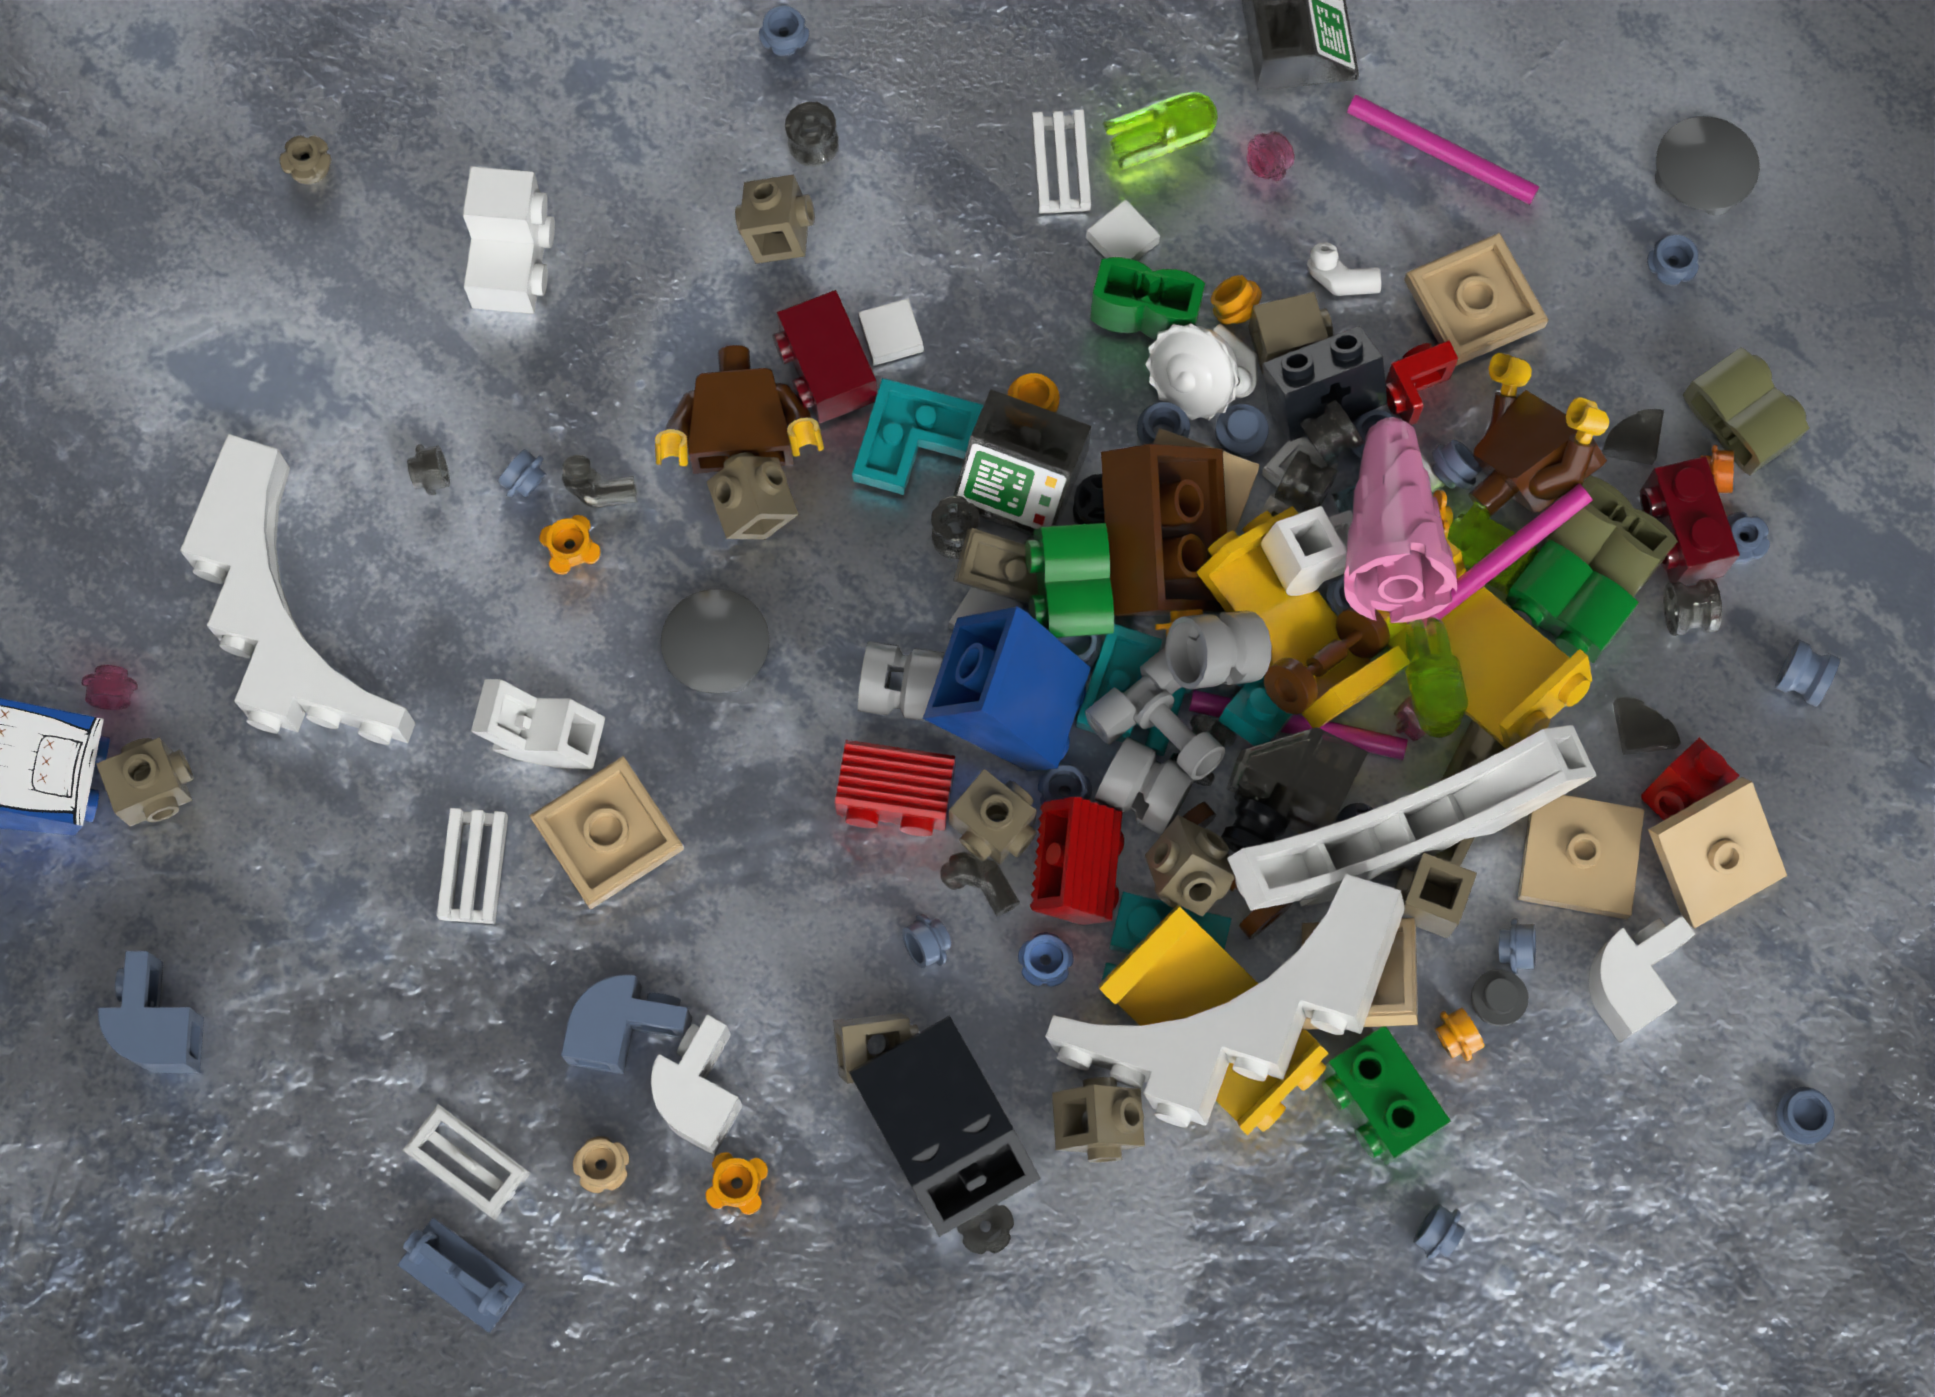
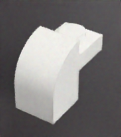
[1261,506,1353,596]
[471,679,606,769]
[1589,916,1696,1043]
[651,1015,743,1156]

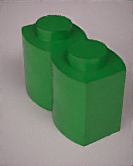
[1090,257,1205,340]
[1025,523,1114,638]
[1505,540,1639,663]

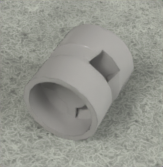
[1166,610,1272,689]
[857,641,945,722]
[1095,737,1194,835]

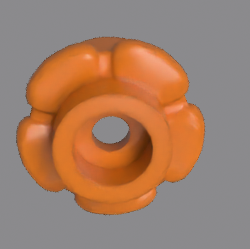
[1700,445,1734,493]

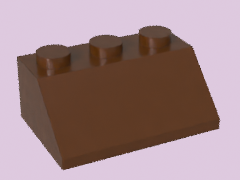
[1101,444,1227,616]

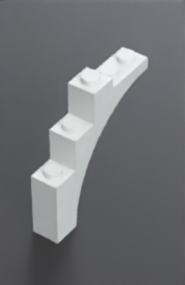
[180,434,416,745]
[1227,725,1597,910]
[1045,874,1405,1128]

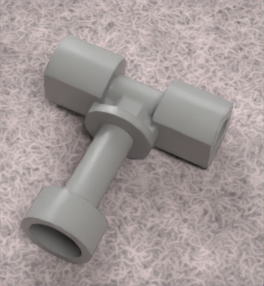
[1085,646,1225,780]

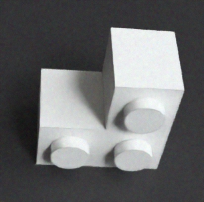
[463,166,555,314]

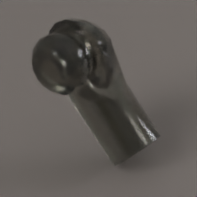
[562,455,638,508]
[940,851,1020,916]

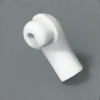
[1307,242,1381,296]
[1212,324,1258,398]

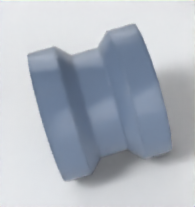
[1775,639,1841,707]

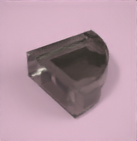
[1601,409,1664,465]
[1613,697,1681,755]

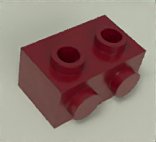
[772,290,877,424]
[1640,456,1740,589]

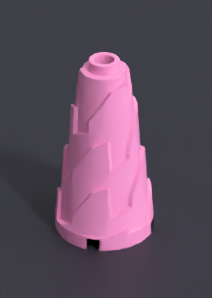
[1344,417,1457,623]

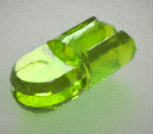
[1103,92,1218,170]
[1405,616,1468,738]

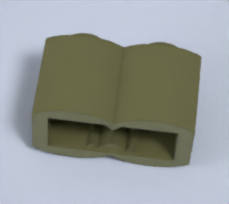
[1683,347,1809,476]
[1545,475,1677,597]

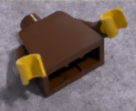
[655,345,824,474]
[1468,353,1609,517]

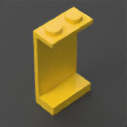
[1196,506,1411,731]
[1376,539,1592,749]
[1099,904,1328,1135]

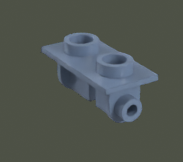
[398,1218,525,1333]

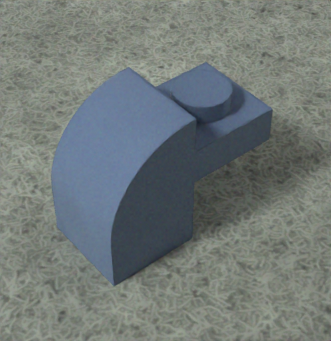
[98,951,204,1073]
[561,975,692,1074]

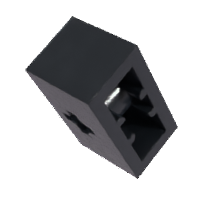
[1263,326,1387,442]

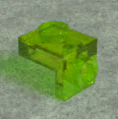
[1447,502,1538,595]

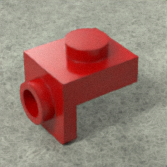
[1385,340,1459,426]
[1641,737,1740,820]

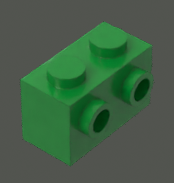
[1322,1026,1451,1166]

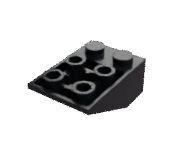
[849,1016,1041,1237]

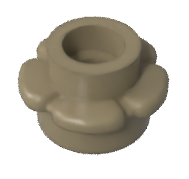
[279,135,331,184]

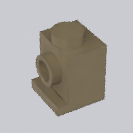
[833,1013,919,1084]

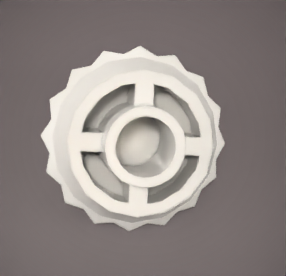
[1145,324,1239,420]

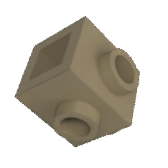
[735,174,815,264]
[706,452,799,540]
[96,737,194,827]
[949,769,1037,865]
[1145,815,1235,917]
[1052,1077,1145,1162]

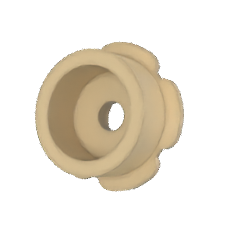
[573,1136,629,1193]

